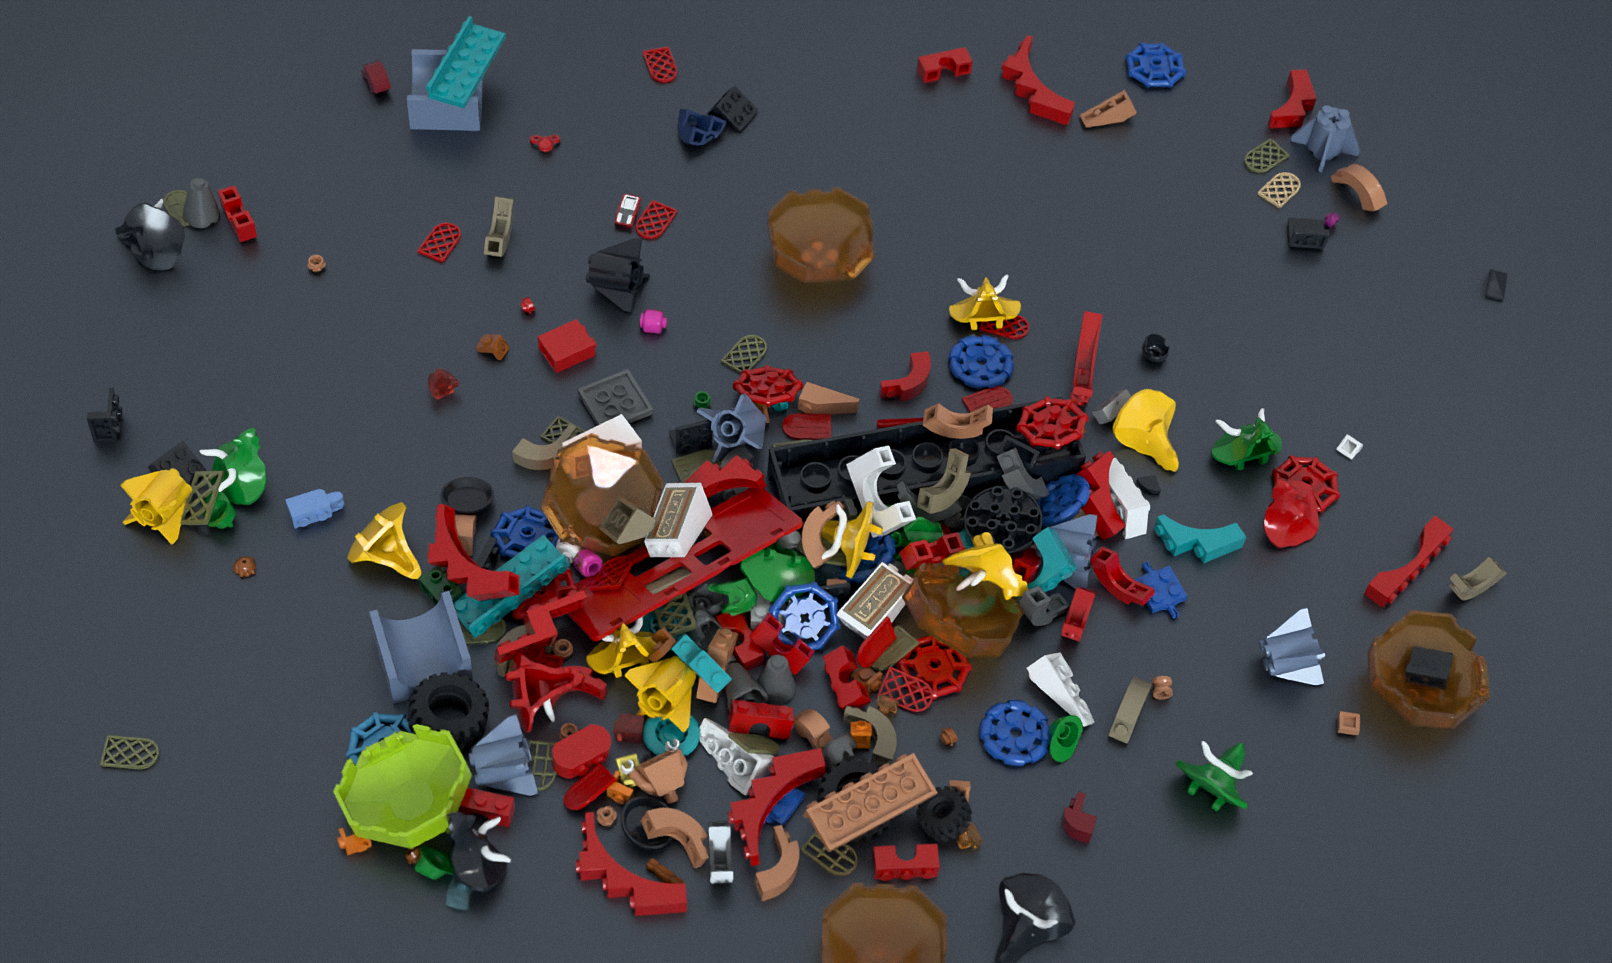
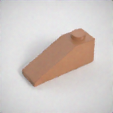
[1079,90,1137,127]
[798,382,859,414]

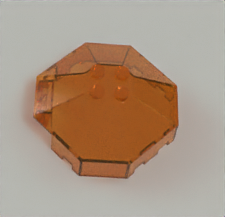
[767,187,876,283]
[541,433,664,556]
[902,563,1024,658]
[1368,610,1490,730]
[821,883,947,963]

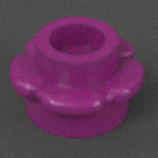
[1324,212,1340,228]

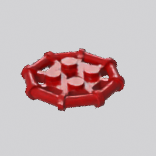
[732,365,803,407]
[1016,396,1089,450]
[1272,455,1341,513]
[512,568,579,620]
[896,633,972,700]

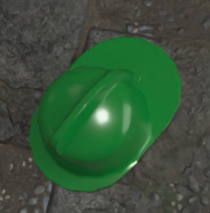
[201,491,236,529]
[1049,715,1083,762]
[415,845,454,879]

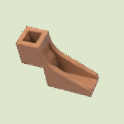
[696,629,738,703]

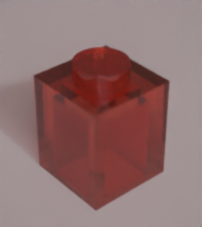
[613,713,644,744]

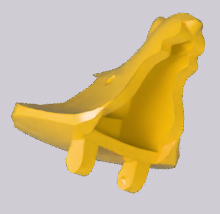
[1113,389,1179,472]
[347,502,422,579]

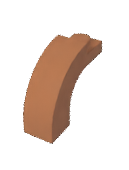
[1331,164,1387,211]
[923,403,993,439]
[802,501,845,569]
[640,808,709,869]
[755,825,799,901]

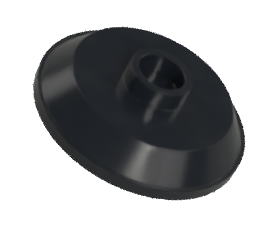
[440,477,494,514]
[620,796,673,850]

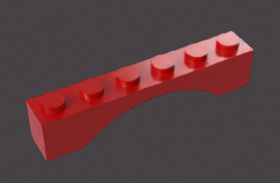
[1364,516,1453,608]

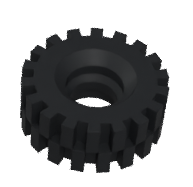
[916,786,972,841]

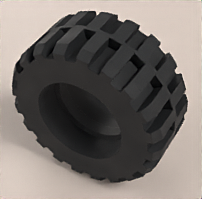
[407,672,489,752]
[817,758,894,842]

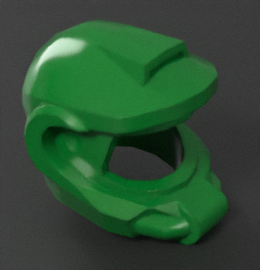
[708,578,757,616]

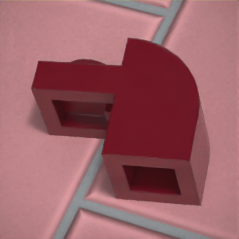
[361,60,391,93]
[1061,791,1097,844]

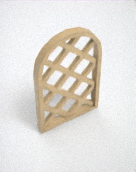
[1257,172,1300,209]

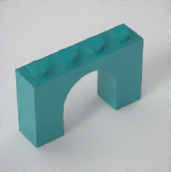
[993,527,1078,613]

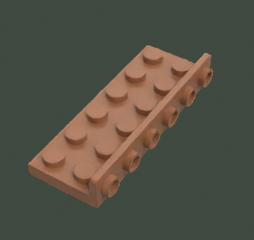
[803,753,937,853]

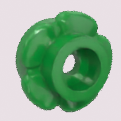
[693,391,712,408]

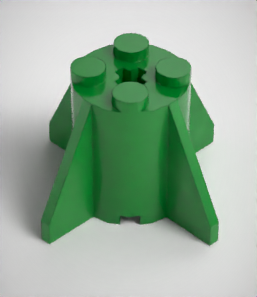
[885,505,944,574]

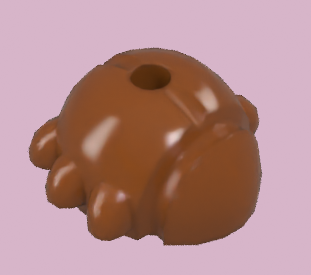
[233,556,256,577]

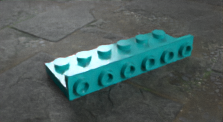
[426,16,505,109]
[453,535,570,639]

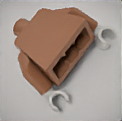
[621,739,688,804]

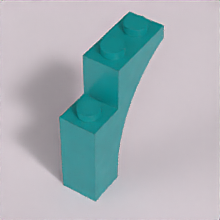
[1154,514,1246,563]
[670,633,732,694]

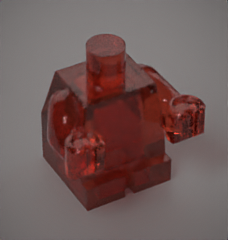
[428,368,459,399]

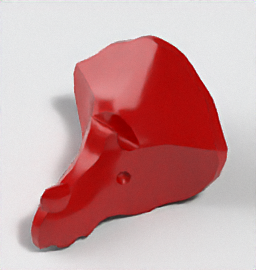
[1263,477,1319,548]

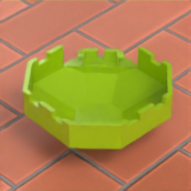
[333,724,472,849]

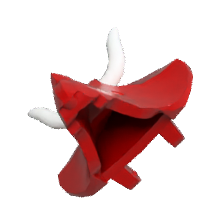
[505,652,585,733]

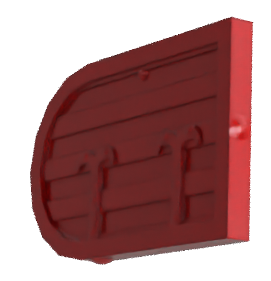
[962,386,1013,413]
[782,413,832,440]
[857,616,897,668]
[563,763,617,810]

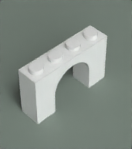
[846,446,916,538]

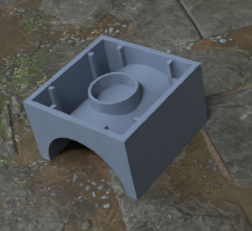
[407,49,484,131]
[369,591,473,704]

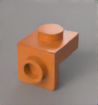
[850,721,872,748]
[607,770,633,804]
[337,827,372,855]

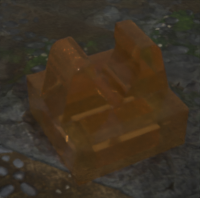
[877,694,899,717]
[957,822,983,852]

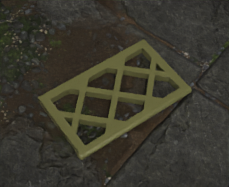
[180,471,225,525]
[654,592,698,637]

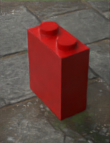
[538,319,597,373]

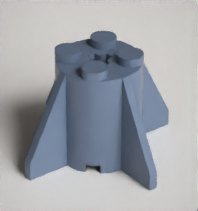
[1291,105,1360,172]
[697,394,767,463]
[1038,514,1099,589]
[1259,607,1326,685]
[469,714,538,796]

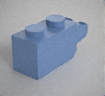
[285,489,345,529]

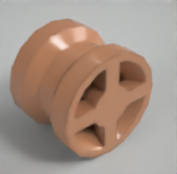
[1152,676,1173,700]

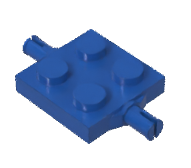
[1135,561,1188,619]
[763,774,805,827]

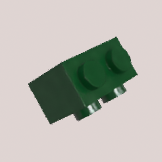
[419,565,463,606]

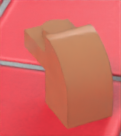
[455,514,476,556]
[793,709,833,751]

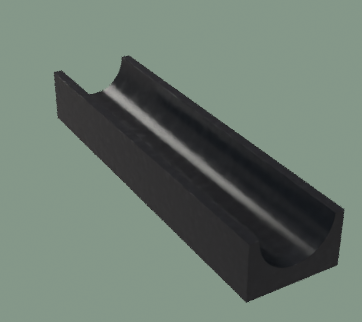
[767,396,1086,522]

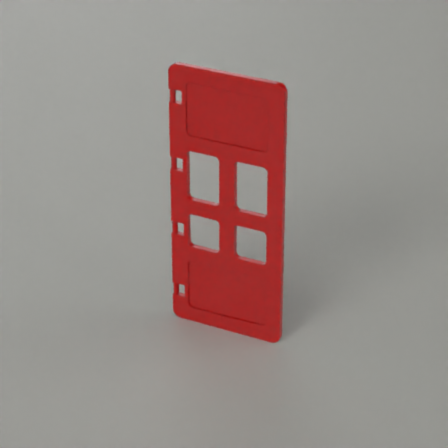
[561,488,803,641]

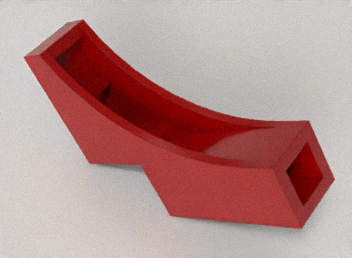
[1268,69,1317,128]
[1076,451,1126,540]
[684,455,767,499]

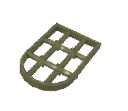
[527,740,557,791]
[800,832,857,876]

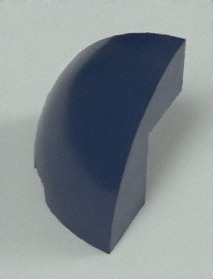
[678,109,726,145]

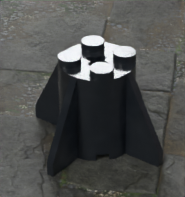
[586,238,650,312]

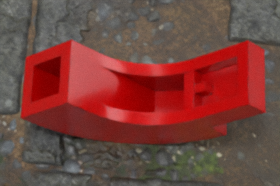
[879,351,931,402]
[1090,546,1155,606]
[1010,548,1041,584]
[1061,586,1096,641]
[542,666,607,708]

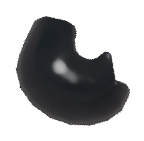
[1142,334,1170,362]

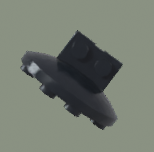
[964,486,1042,556]

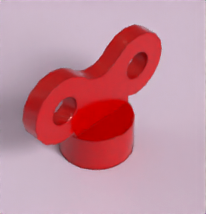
[530,135,560,152]

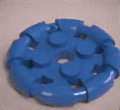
[948,334,1014,389]
[1036,474,1090,529]
[830,532,896,584]
[979,700,1052,766]

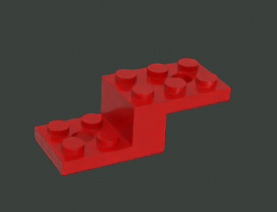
[494,590,587,665]

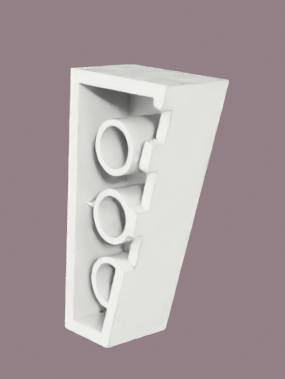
[1109,458,1150,539]

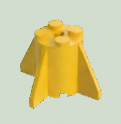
[120,468,192,545]
[624,656,696,733]

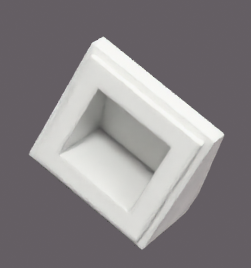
[1336,434,1363,460]

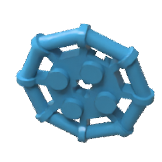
[346,712,413,766]

